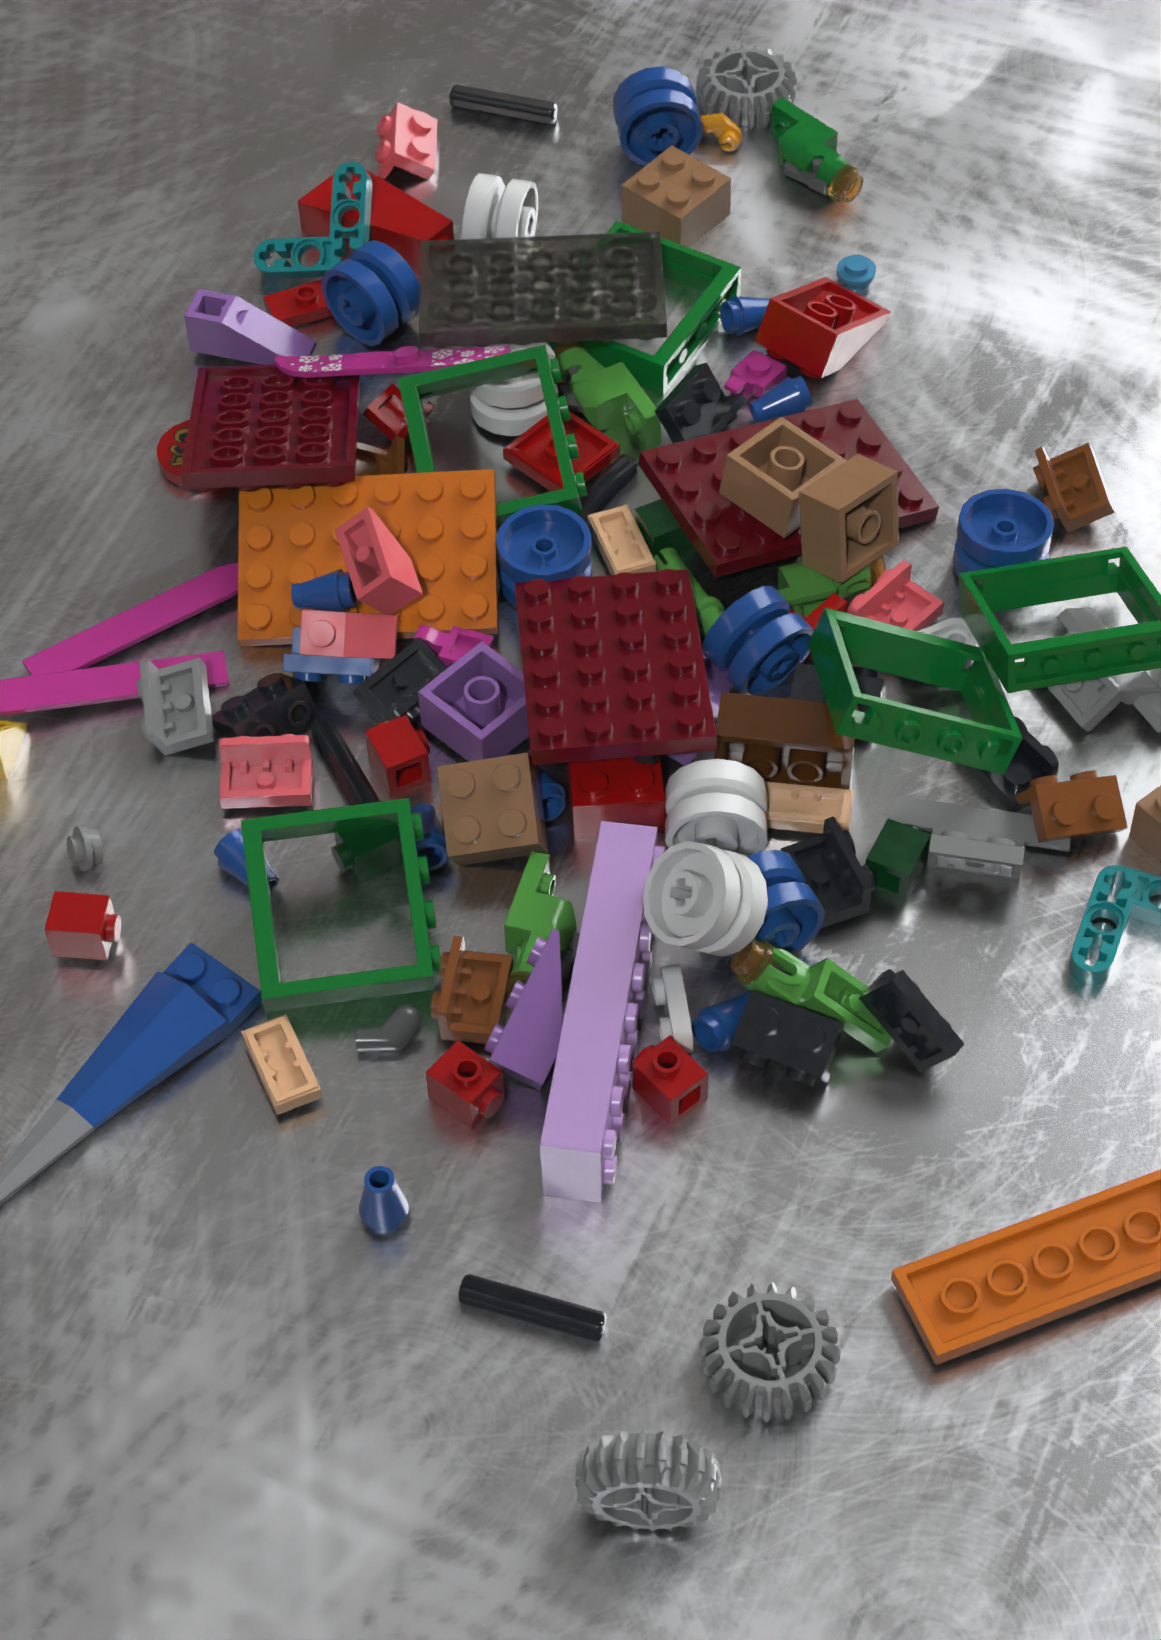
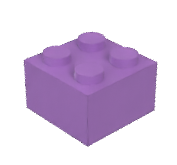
[418,641,529,761]

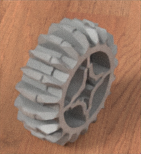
[696,44,797,131]
[699,1282,840,1423]
[575,1429,721,1532]

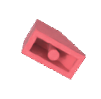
[335,507,423,615]
[299,610,398,659]

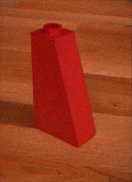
[297,169,455,271]

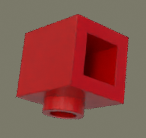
[365,715,431,796]
[44,891,121,961]
[632,1036,708,1126]
[425,1040,504,1129]

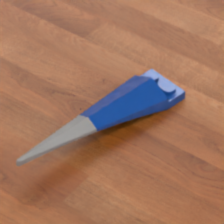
[0,942,262,1206]

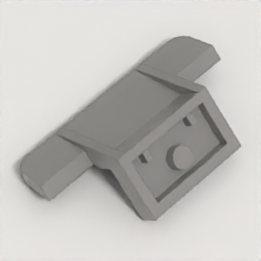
[1047,608,1161,733]
[889,797,1070,880]

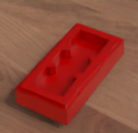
[263,279,333,327]

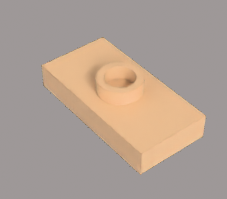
[587,505,656,575]
[764,781,853,834]
[241,1014,322,1115]

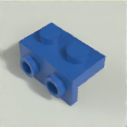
[283,627,379,684]

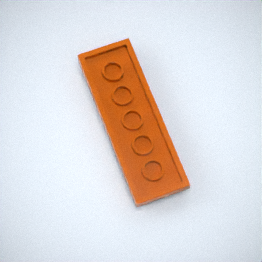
[891,1169,1161,1365]

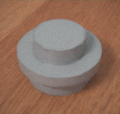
[67,825,103,871]

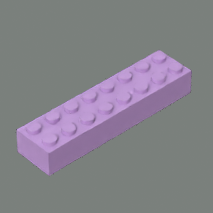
[540,821,665,1203]

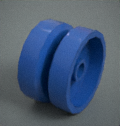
[613,67,702,166]
[322,240,423,346]
[953,489,1054,584]
[496,504,592,608]
[702,586,814,696]
[730,850,825,968]

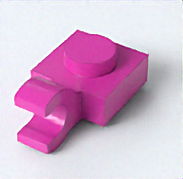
[724,350,787,409]
[414,625,494,667]

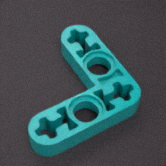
[253,161,372,279]
[1069,865,1161,985]

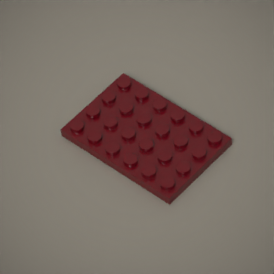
[180,364,361,492]
[638,399,940,577]
[514,569,717,765]

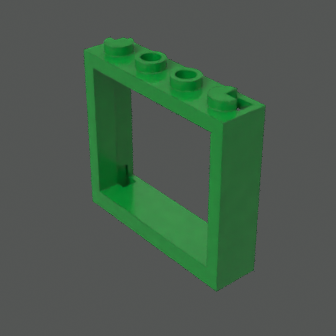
[535,221,741,396]
[398,345,588,533]
[958,546,1161,693]
[808,608,1023,775]
[241,798,441,1013]

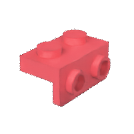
[375,102,437,180]
[847,560,944,631]
[218,734,313,809]

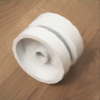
[462,173,538,268]
[469,333,558,436]
[665,759,768,856]
[643,841,768,957]

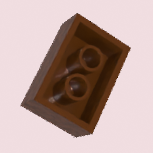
[714,692,858,790]

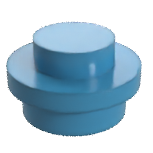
[837,255,876,291]

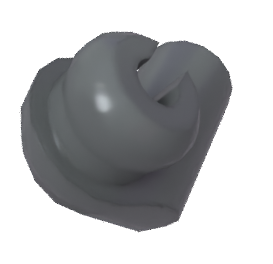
[356,1004,421,1052]

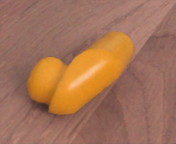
[701,113,742,152]

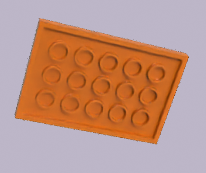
[237,469,499,647]

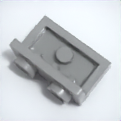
[137,657,214,756]

